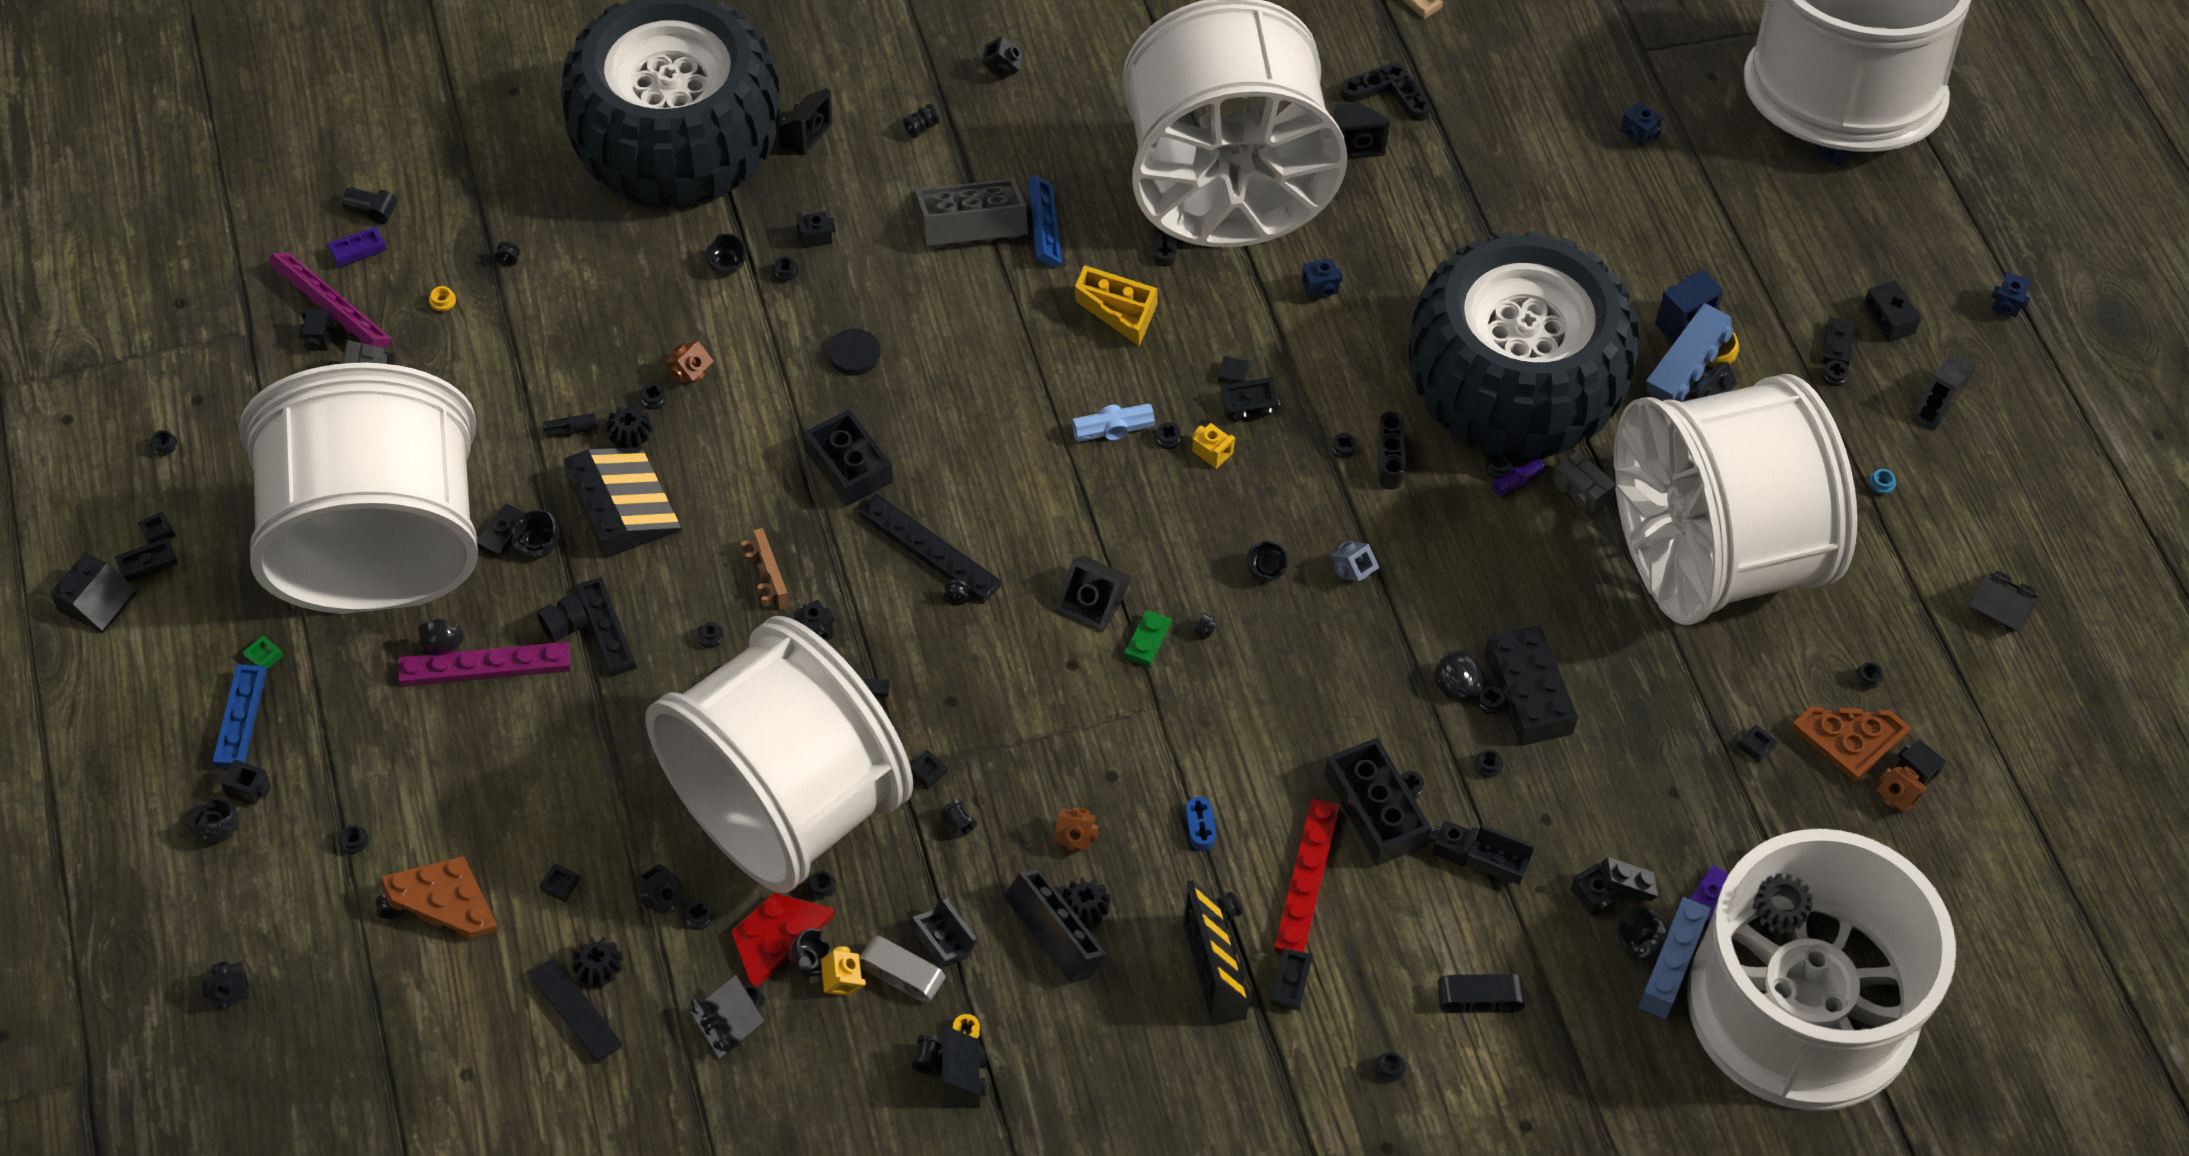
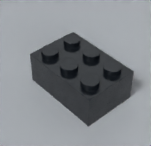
[804,409,893,506]

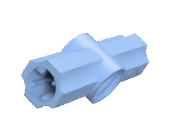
[1072,403,1155,442]

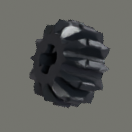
[606,404,652,448]
[1062,876,1111,928]
[572,936,623,988]

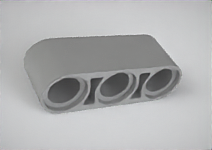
[859,936,946,1003]

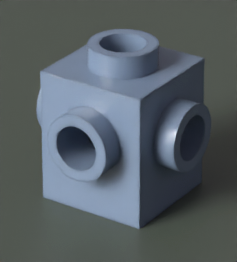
[1331,541,1379,582]

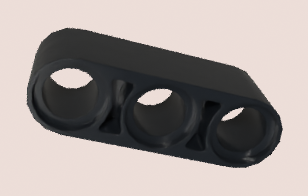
[1377,411,1405,490]
[1437,974,1525,1013]

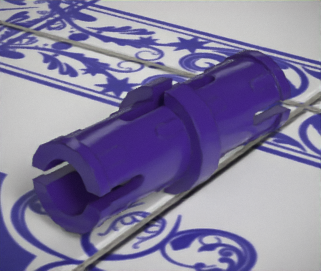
[1492,458,1545,497]

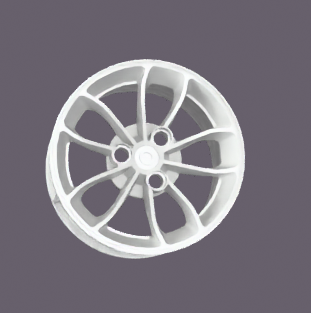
[645,616,913,893]
[1687,829,1956,1111]

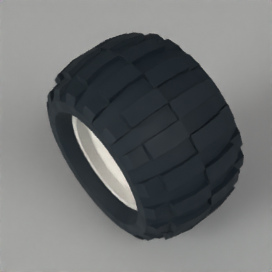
[561,0,780,208]
[1408,231,1639,459]

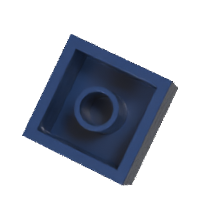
[1655,270,1724,343]

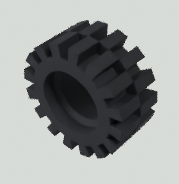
[1753,873,1813,934]

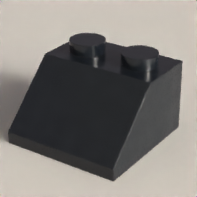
[778,88,833,155]
[1333,103,1390,160]
[50,552,137,633]
[1054,555,1131,631]
[943,1027,986,1108]

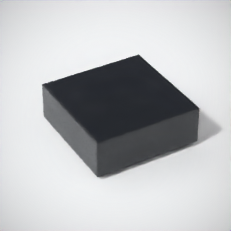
[1218,356,1249,384]
[137,511,176,544]
[1737,724,1778,763]
[910,750,948,789]
[539,863,581,902]

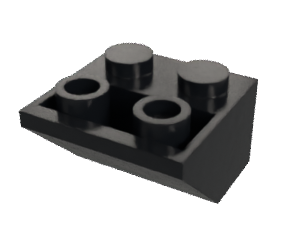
[1969,570,2040,631]

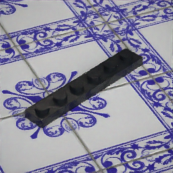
[859,493,1001,604]

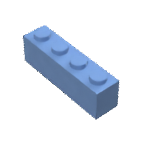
[1646,303,1733,401]
[1639,897,1711,1019]

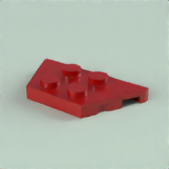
[732,893,835,988]

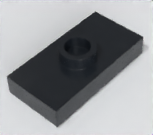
[477,503,526,559]

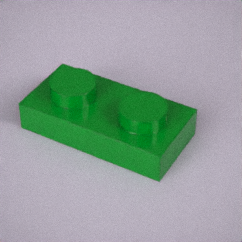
[1124,610,1172,668]

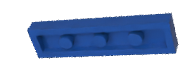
[1028,175,1062,269]
[213,664,267,768]

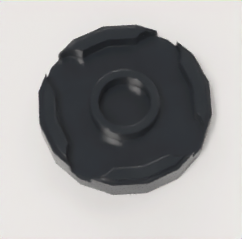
[828,329,881,375]

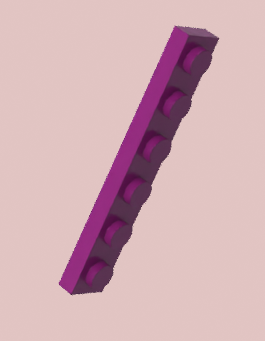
[268,253,392,347]
[399,642,570,687]

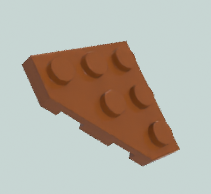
[1791,706,1912,782]
[379,856,497,939]

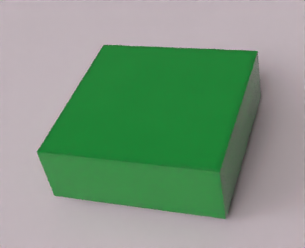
[241,635,283,670]

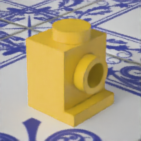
[1192,423,1235,469]
[821,947,865,996]

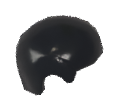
[706,233,746,275]
[1246,540,1289,582]
[418,619,464,654]
[788,928,831,977]

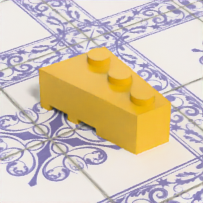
[1075,265,1158,346]

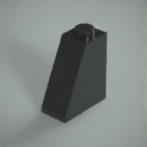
[1912,354,1976,430]

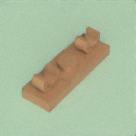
[741,528,789,610]

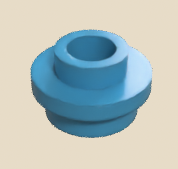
[1869,469,1896,494]

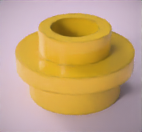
[429,286,456,311]

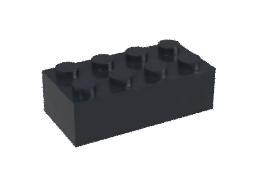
[1484,625,1578,746]
[1324,737,1432,866]

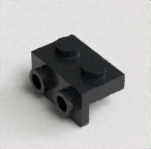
[1220,377,1281,420]
[1465,825,1535,885]
[908,898,978,968]

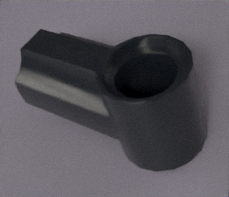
[342,187,398,224]

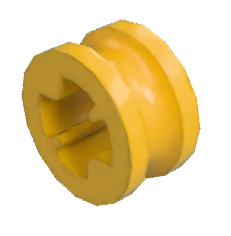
[953,1014,980,1038]

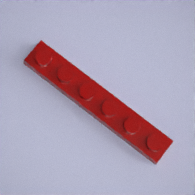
[1274,798,1340,954]

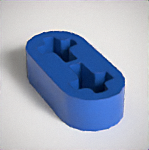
[1186,797,1216,851]

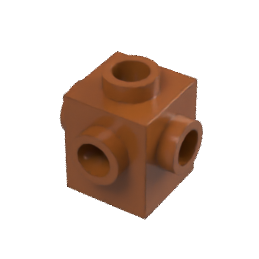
[665,341,714,383]
[1876,767,1928,812]
[1053,808,1099,852]

